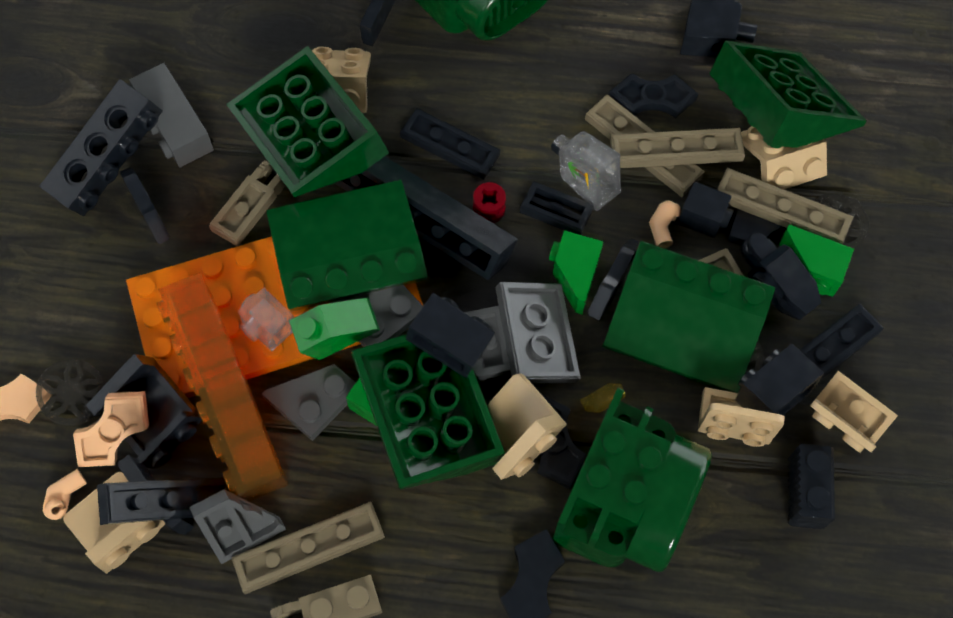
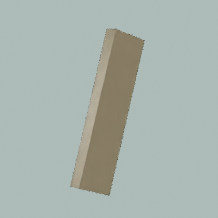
[585,94,705,197]
[610,127,745,169]
[717,167,854,244]
[231,502,385,594]

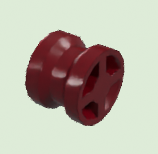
[473,182,506,223]

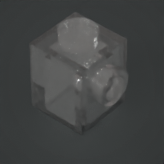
[238,288,294,351]

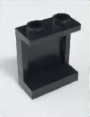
[86,354,204,469]

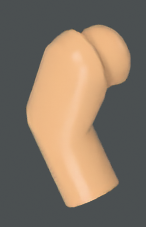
[649,200,681,248]
[43,469,87,520]

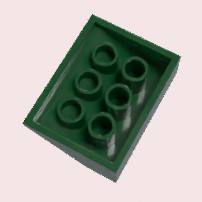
[709,41,867,148]
[226,46,389,197]
[266,180,428,312]
[603,241,776,393]
[351,334,505,490]

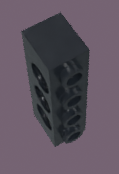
[39,79,163,216]

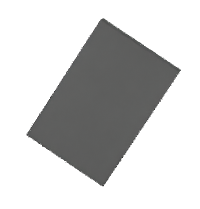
[495,282,581,383]

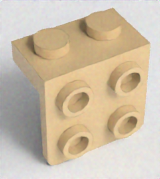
[312,47,371,113]
[741,126,827,189]
[810,371,898,453]
[487,373,567,480]
[698,387,785,447]
[63,472,165,574]

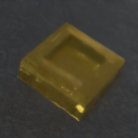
[580,383,626,413]

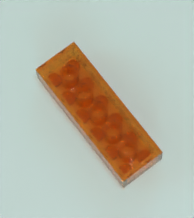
[157,273,289,501]

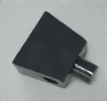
[680,0,757,57]

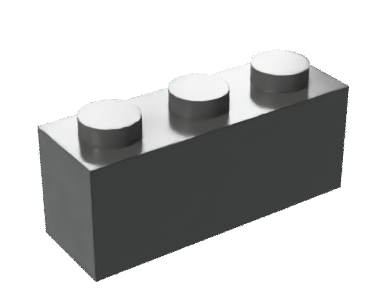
[129,63,214,168]

